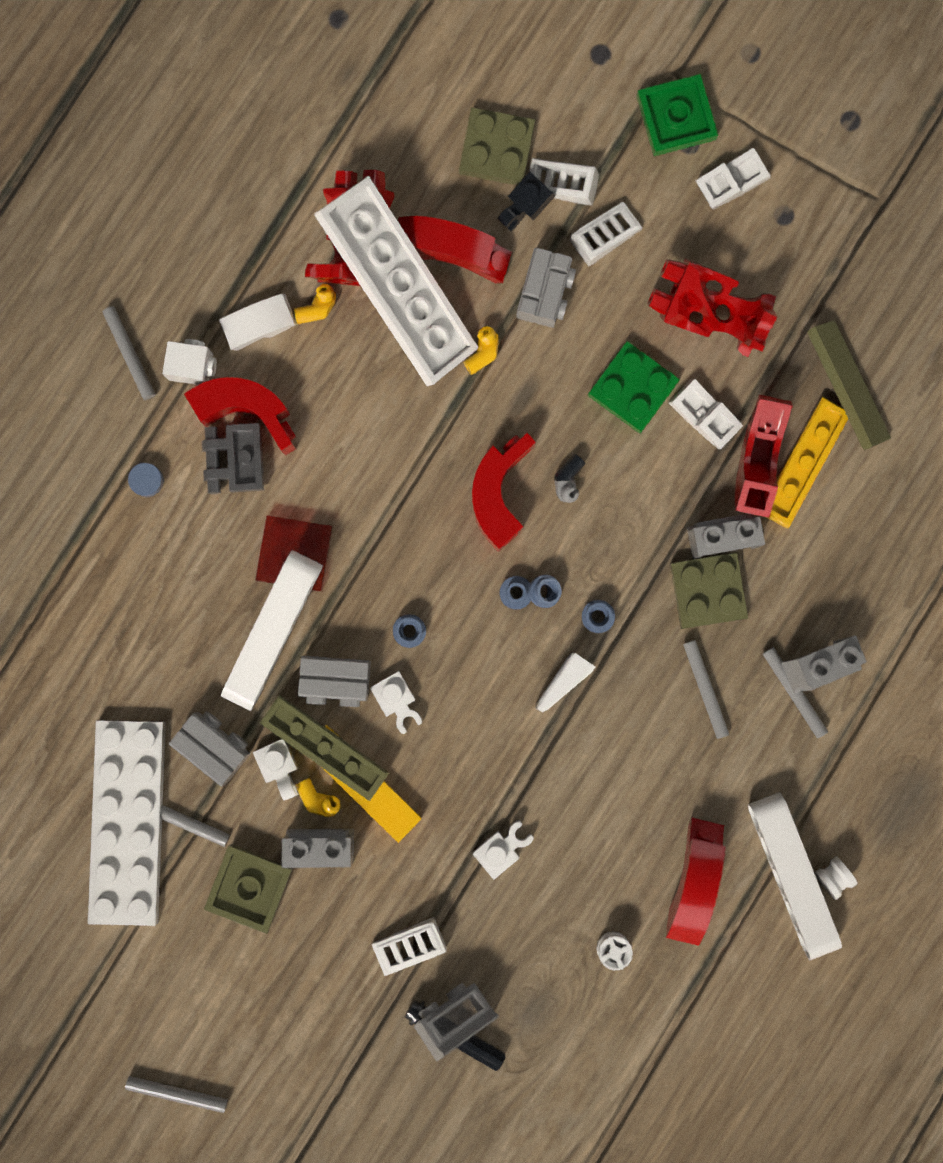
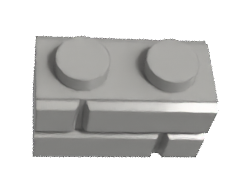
[516,248,576,328]
[298,656,371,707]
[169,711,251,787]

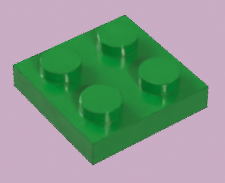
[636,74,718,156]
[587,341,680,434]

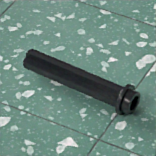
[404,999,506,1071]

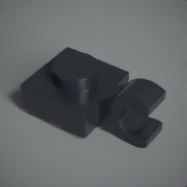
[497,172,555,232]

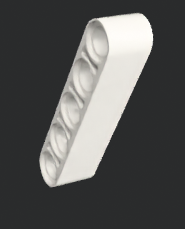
[221,550,323,711]
[748,792,842,960]

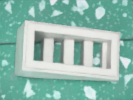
[529,158,599,205]
[570,202,642,266]
[535,653,596,713]
[372,917,447,976]

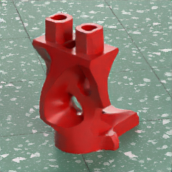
[305,169,394,286]
[647,258,777,357]

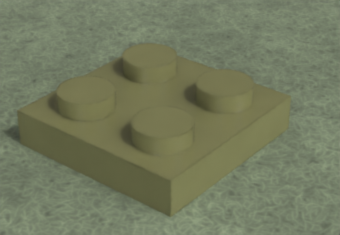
[459,107,535,185]
[670,553,748,629]
[204,844,293,934]

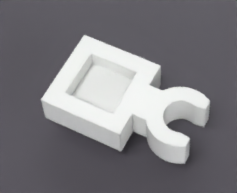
[370,671,422,734]
[472,820,534,879]

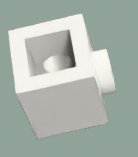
[162,339,217,385]

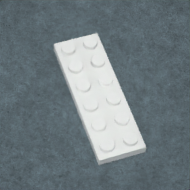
[314,176,478,386]
[88,720,166,926]

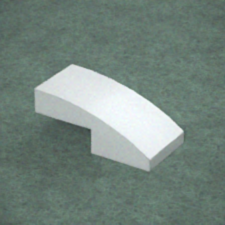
[696,148,770,210]
[219,294,297,351]
[668,379,743,449]

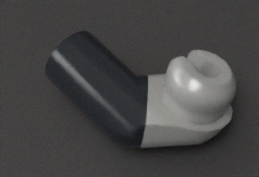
[554,453,586,503]

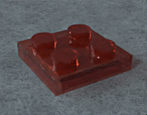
[255,515,333,592]

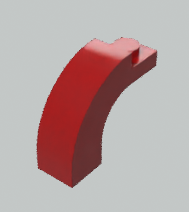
[398,216,512,283]
[184,377,297,456]
[735,394,793,518]
[472,433,536,552]
[666,817,726,946]

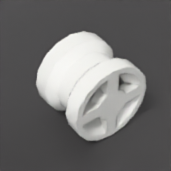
[814,857,858,900]
[596,931,633,971]

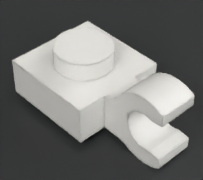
[253,739,299,801]

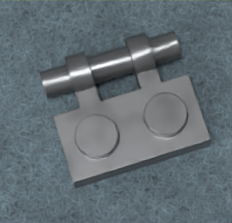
[202,423,264,494]

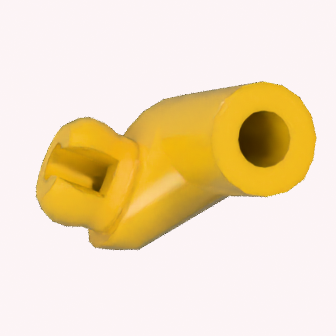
[294,284,336,324]
[463,326,499,375]
[295,777,341,817]

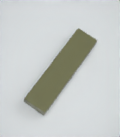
[807,320,891,450]
[260,695,390,801]

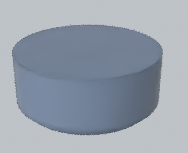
[128,463,164,497]

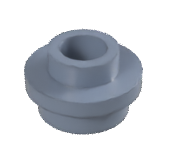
[529,575,562,608]
[500,576,531,610]
[581,600,615,633]
[393,614,426,648]

